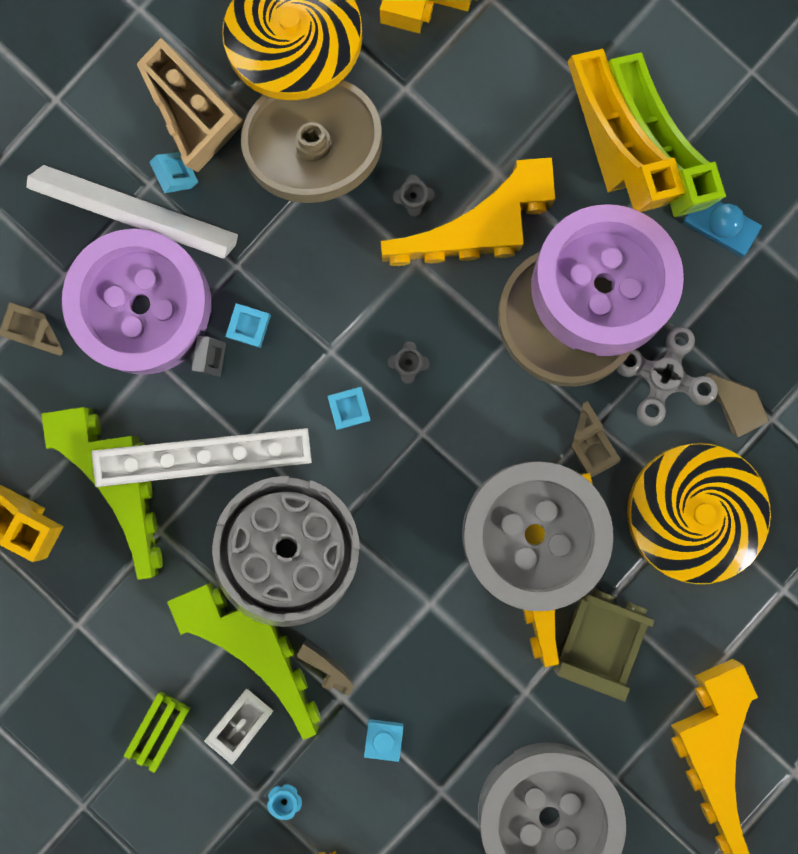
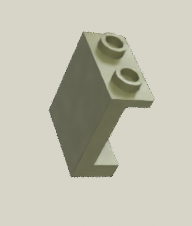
[553,589,655,702]

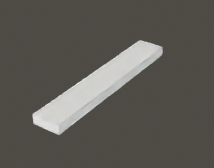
[26,165,238,258]
[92,428,312,487]

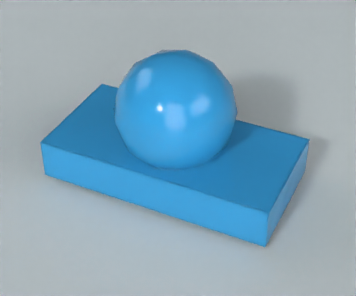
[682,201,762,258]

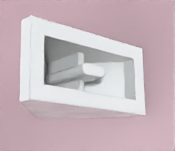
[204,689,273,765]

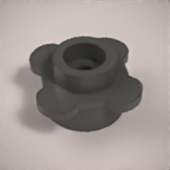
[393,175,435,217]
[388,342,430,384]

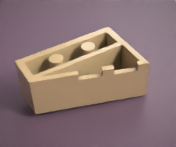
[137,38,244,172]

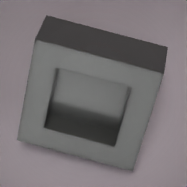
[191,336,226,377]

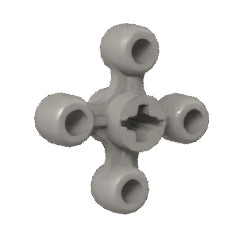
[616,326,718,427]

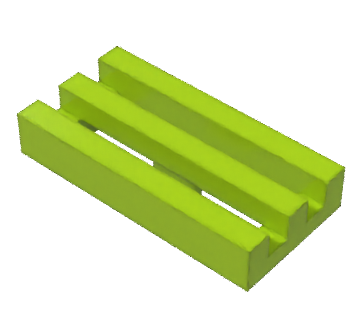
[124,691,191,773]

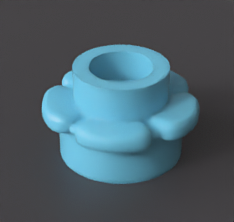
[267,784,302,820]

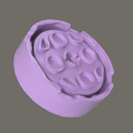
[531,204,684,356]
[62,229,212,375]

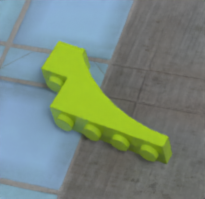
[608,52,726,218]
[41,407,163,580]
[167,581,321,740]

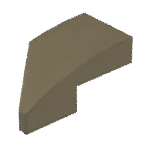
[0,302,64,356]
[705,373,769,437]
[572,401,621,478]
[296,639,354,696]

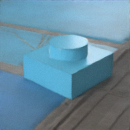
[150,152,198,193]
[225,303,271,348]
[327,387,371,430]
[364,719,403,762]

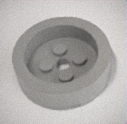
[462,462,613,611]
[212,476,360,627]
[478,742,626,854]

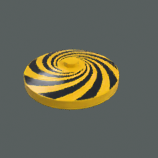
[223,0,362,100]
[627,443,771,584]

